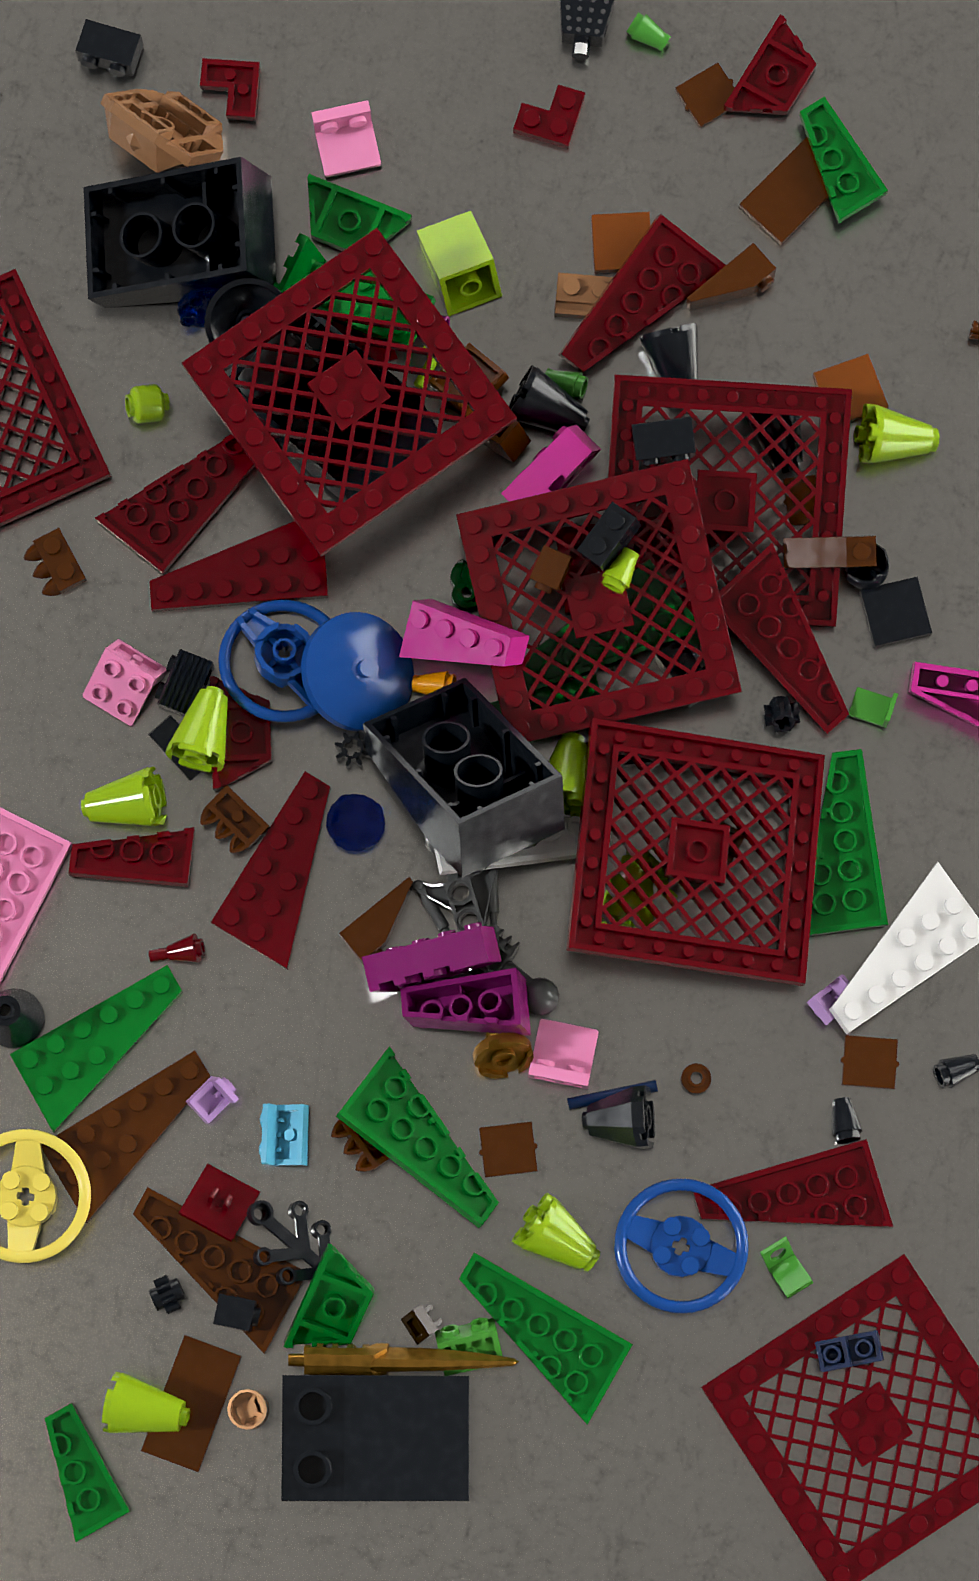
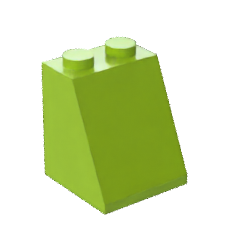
[417,211,502,316]

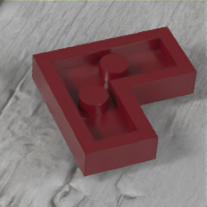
[200,58,260,121]
[513,85,585,149]

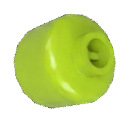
[125,384,170,424]

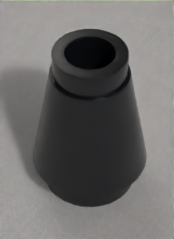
[934,1054,979,1088]
[833,1097,862,1144]

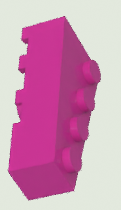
[399,599,529,666]

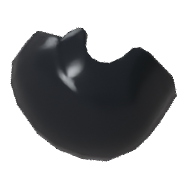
[844,544,889,590]

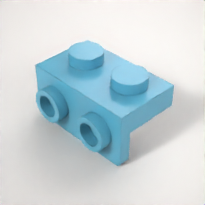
[259,1103,309,1166]

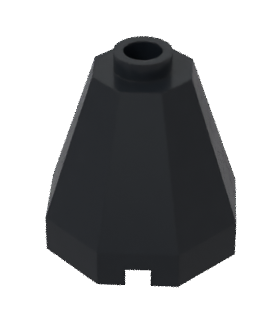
[582,1085,655,1149]

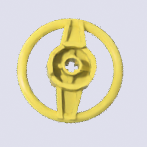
[0,1129,91,1263]

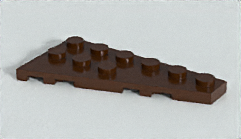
[42,1050,211,1223]
[133,1187,304,1354]

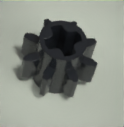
[764,696,800,732]
[335,731,370,769]
[149,1275,186,1314]

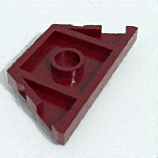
[723,14,816,115]
[210,676,272,791]

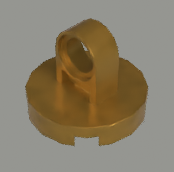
[472,1032,534,1078]

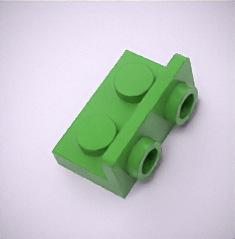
[435,1318,502,1376]

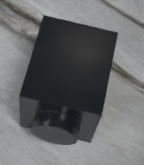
[213,1293,261,1332]

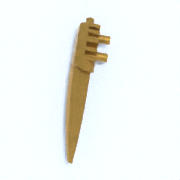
[288,1343,519,1375]

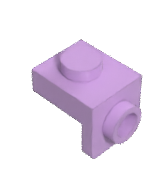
[807,974,849,1025]
[186,1076,239,1124]

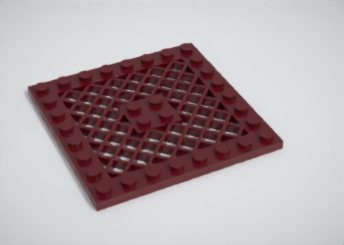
[182,228,517,557]
[0,269,111,527]
[608,374,852,627]
[456,459,742,742]
[566,718,825,986]
[701,1254,979,1581]

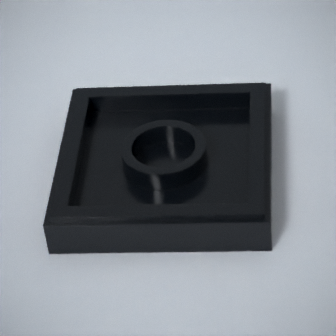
[860,576,932,648]

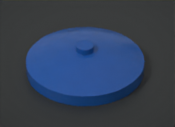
[301,612,414,731]

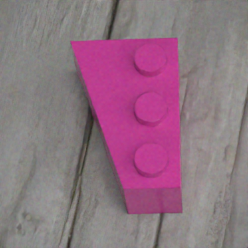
[501,425,601,501]
[908,662,979,728]

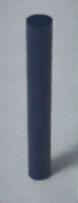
[567,1080,658,1110]

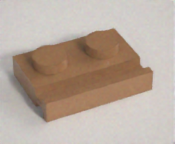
[554,272,613,319]

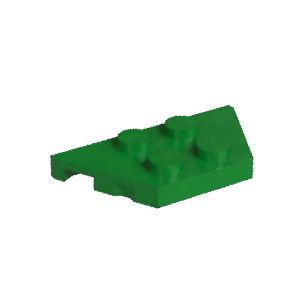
[307,174,412,251]
[284,1243,374,1348]

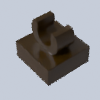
[401,1304,443,1345]

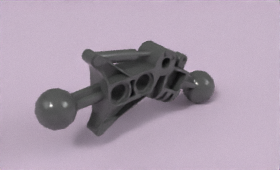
[412,836,559,1016]

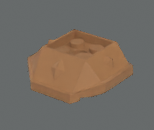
[100,89,223,173]

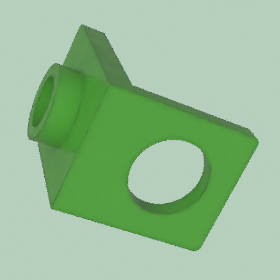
[849,687,898,728]
[760,1236,813,1298]

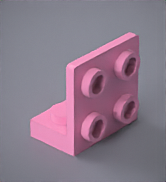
[311,100,381,178]
[82,639,167,726]
[528,1019,599,1089]

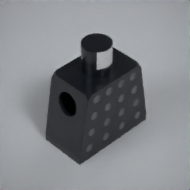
[560,0,615,60]

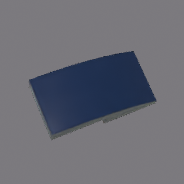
[815,1330,884,1372]

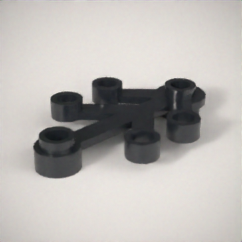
[247,1200,331,1286]

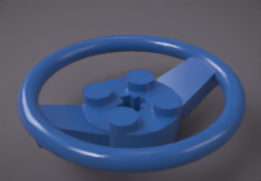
[218,600,330,723]
[614,1178,749,1313]

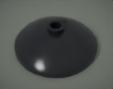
[204,278,293,361]

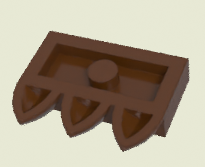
[23,528,87,596]
[200,785,270,853]
[331,1120,390,1172]

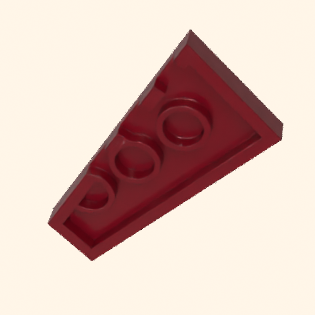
[68,827,195,887]

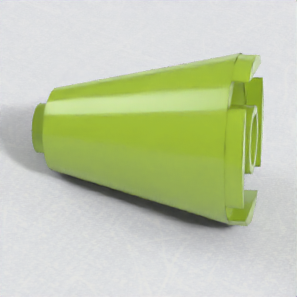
[165,686,228,772]
[81,767,167,826]
[102,1372,190,1433]

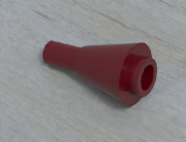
[149,933,205,963]

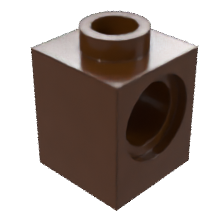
[530,545,573,594]

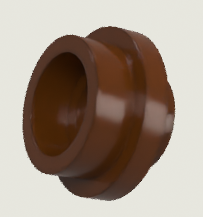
[681,1063,711,1094]

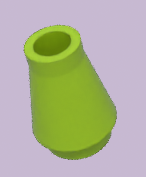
[601,547,639,594]

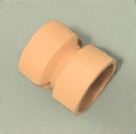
[227,1389,270,1430]

